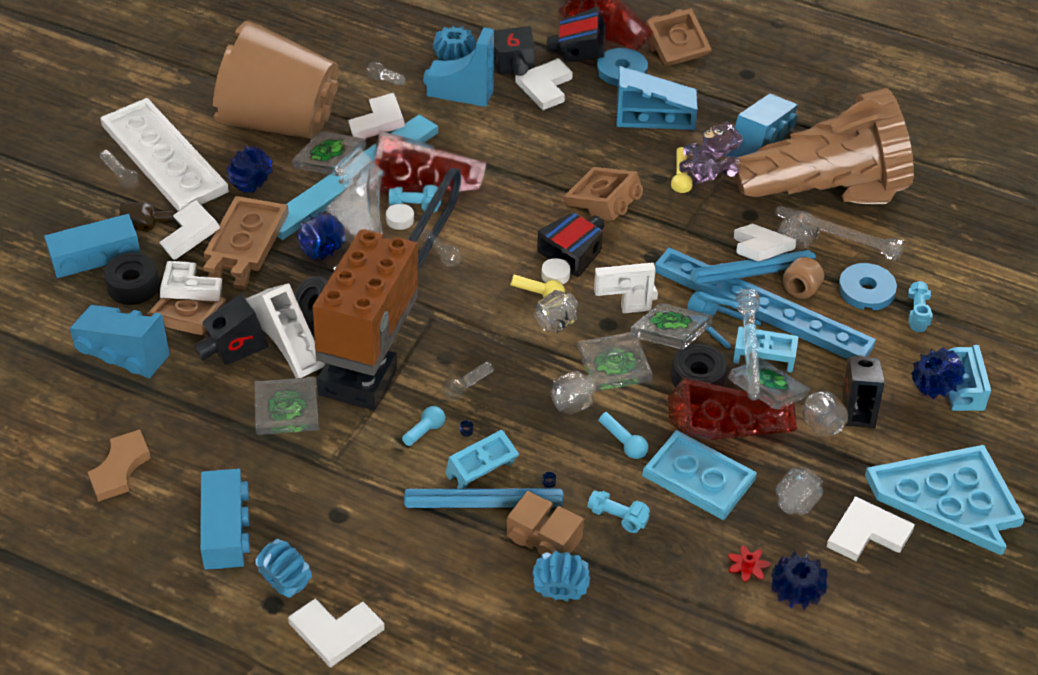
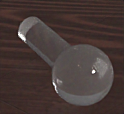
[365,61,405,85]
[100,150,140,189]
[421,229,462,267]
[441,361,494,401]

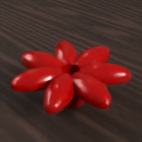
[728,546,771,582]

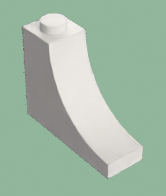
[246,283,325,379]

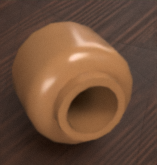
[782,257,824,299]

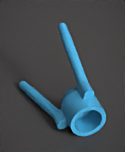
[687,291,762,349]

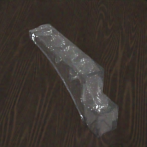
[325,146,385,243]

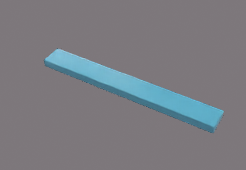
[277,114,438,240]

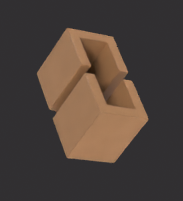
[507,491,584,556]

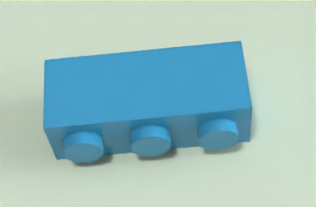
[44,214,141,278]
[201,469,250,570]

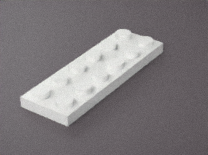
[100,98,229,212]

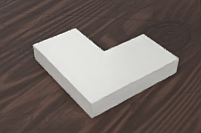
[515,59,572,110]
[348,93,405,141]
[159,200,220,260]
[734,224,796,262]
[160,261,222,301]
[594,263,655,313]
[827,497,915,561]
[288,599,385,668]

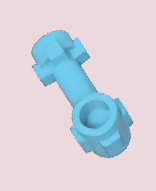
[389,185,441,212]
[908,281,933,332]
[587,490,650,533]

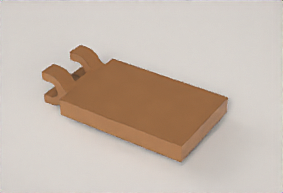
[204,196,289,290]

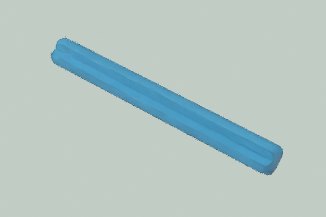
[691,250,816,285]
[404,488,563,508]

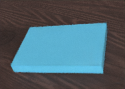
[642,430,757,521]

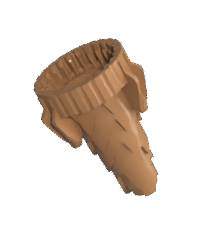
[733,88,914,204]

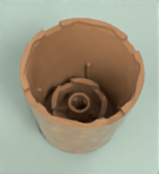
[213,20,339,139]

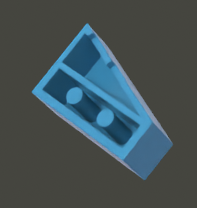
[617,66,697,130]
[725,94,798,166]
[70,305,170,379]

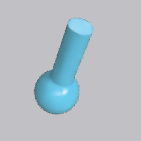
[402,406,445,446]
[598,412,648,459]

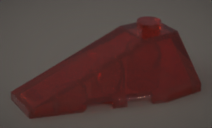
[558,0,654,51]
[367,131,487,194]
[668,378,797,440]

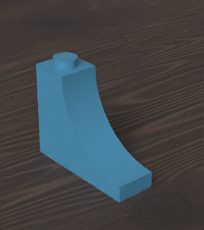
[423,27,494,107]

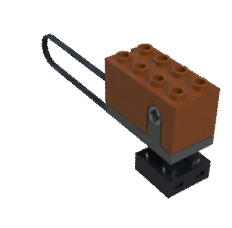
[313,168,461,410]

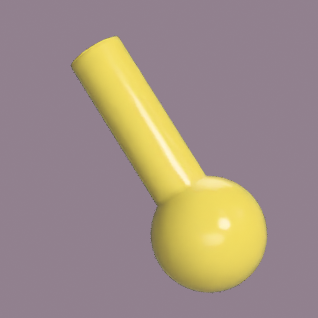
[671,147,693,193]
[510,274,565,301]

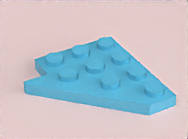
[865,445,1025,555]

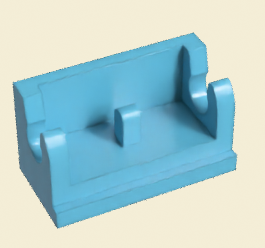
[733,327,798,373]
[941,345,991,411]
[445,430,519,489]

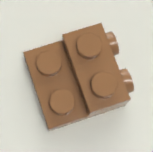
[643,8,712,67]
[563,167,643,221]

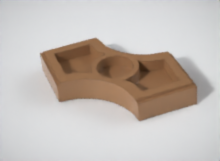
[88,429,151,502]

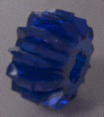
[226,145,273,193]
[296,211,347,260]
[911,347,966,399]
[771,551,828,610]

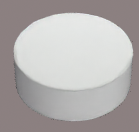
[386,204,414,230]
[541,259,570,285]

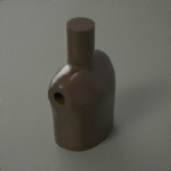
[119,202,173,232]

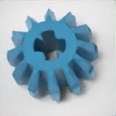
[433,26,476,61]
[255,539,312,598]
[533,551,590,602]

